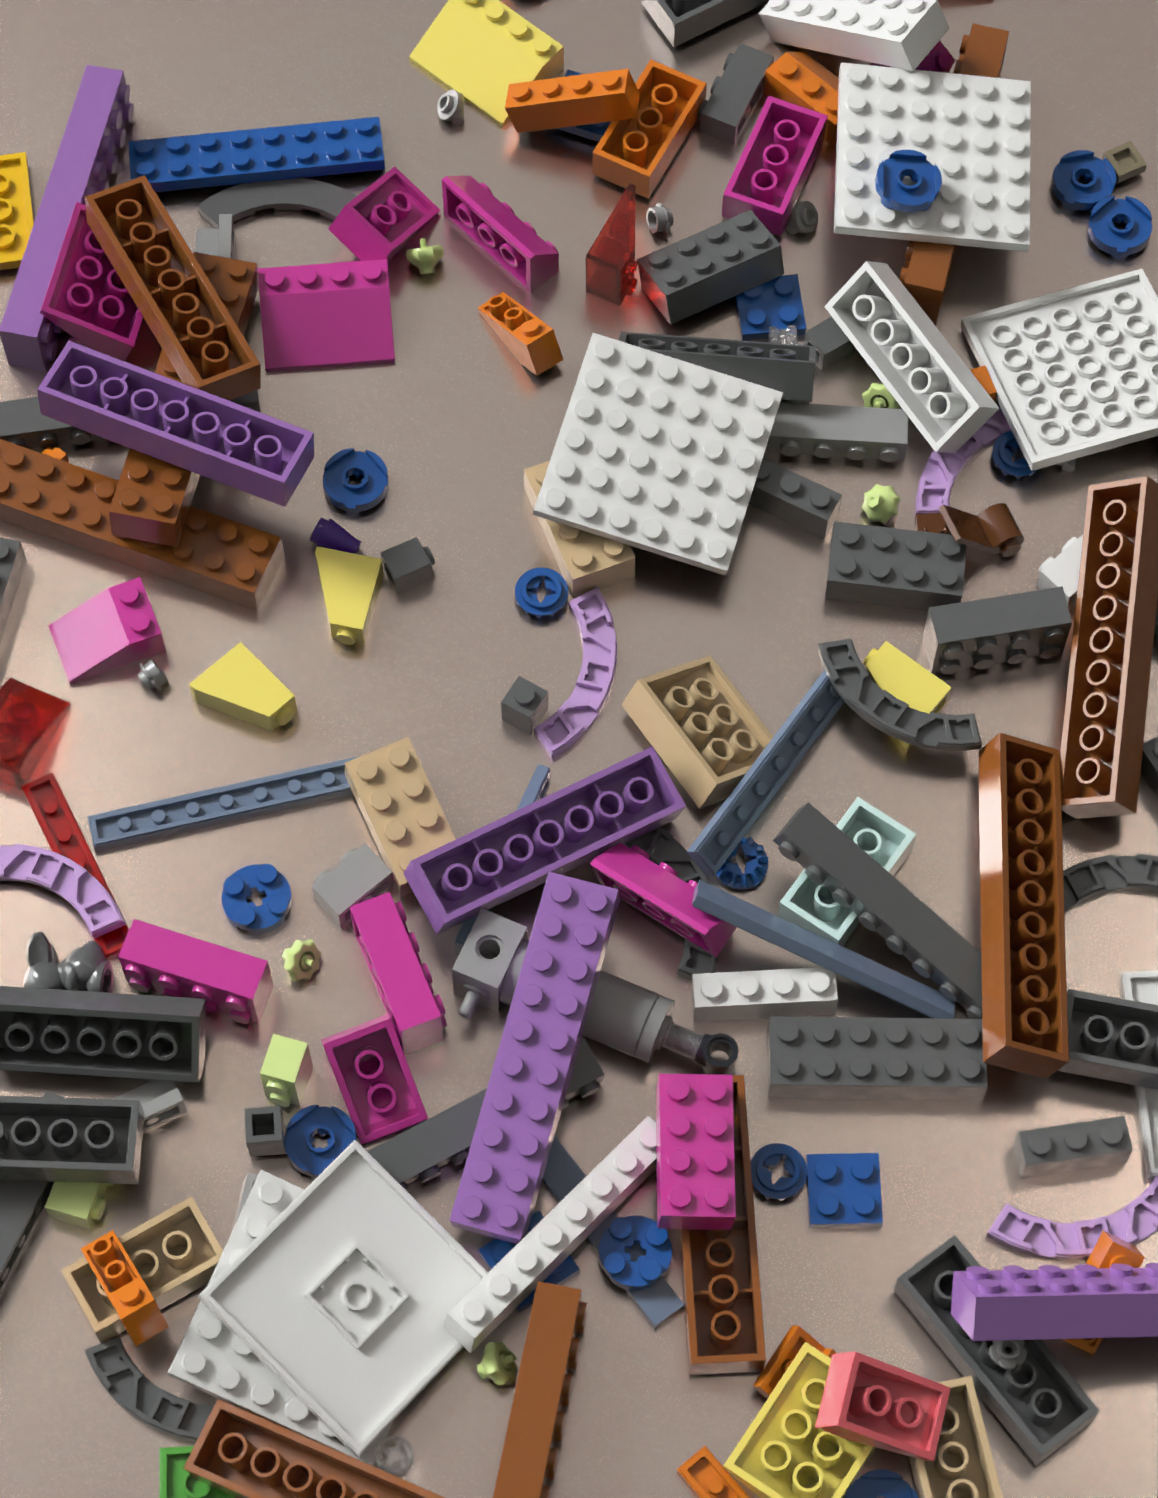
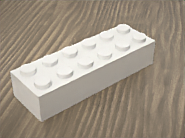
[759,0,949,71]
[824,261,999,453]

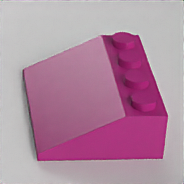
[39,202,143,361]
[258,259,395,372]

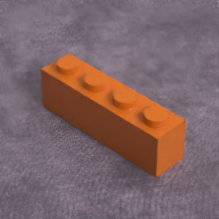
[505,68,640,133]

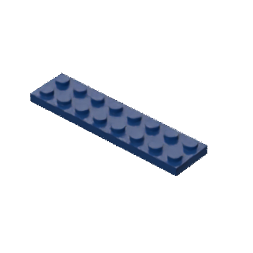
[128,117,385,192]

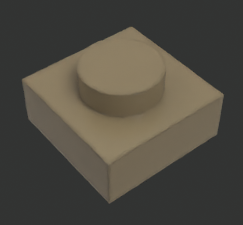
[1102,141,1147,183]

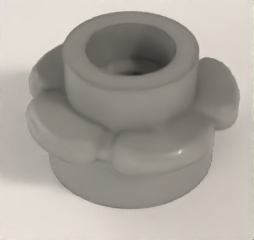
[646,203,674,234]
[138,659,168,690]
[989,1340,1027,1369]

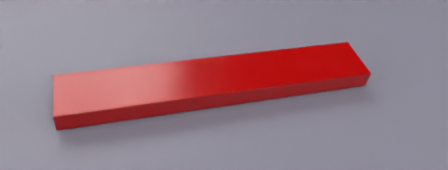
[21,772,129,961]

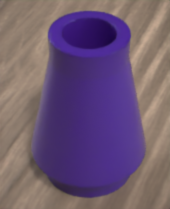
[310,517,362,554]

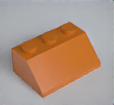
[763,52,839,147]

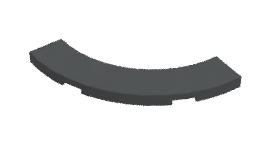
[197,178,356,229]
[817,638,982,751]
[624,826,719,981]
[1063,854,1158,914]
[84,1336,236,1443]

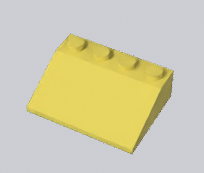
[409,0,564,128]
[723,1342,876,1498]

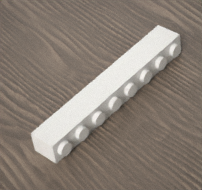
[444,1116,657,1353]

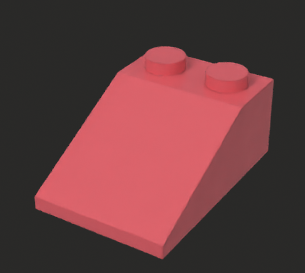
[815,1352,950,1462]

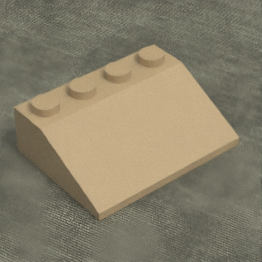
[621,655,773,809]

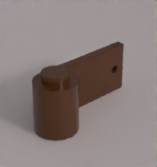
[938,503,1024,557]

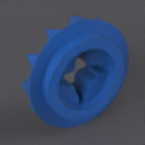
[991,430,1041,480]
[515,568,568,619]
[716,837,768,889]
[751,1143,807,1201]

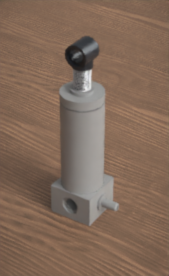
[452,908,739,1075]

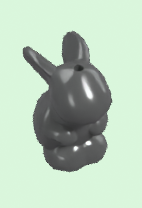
[23,931,113,993]

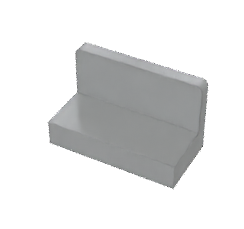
[195,214,235,259]
[113,1080,187,1132]

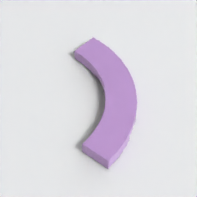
[915,405,1011,518]
[534,587,617,759]
[0,844,126,938]
[986,1176,1158,1260]

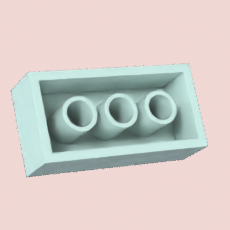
[778,797,916,946]

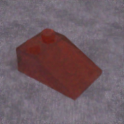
[586,183,638,306]
[0,677,71,790]

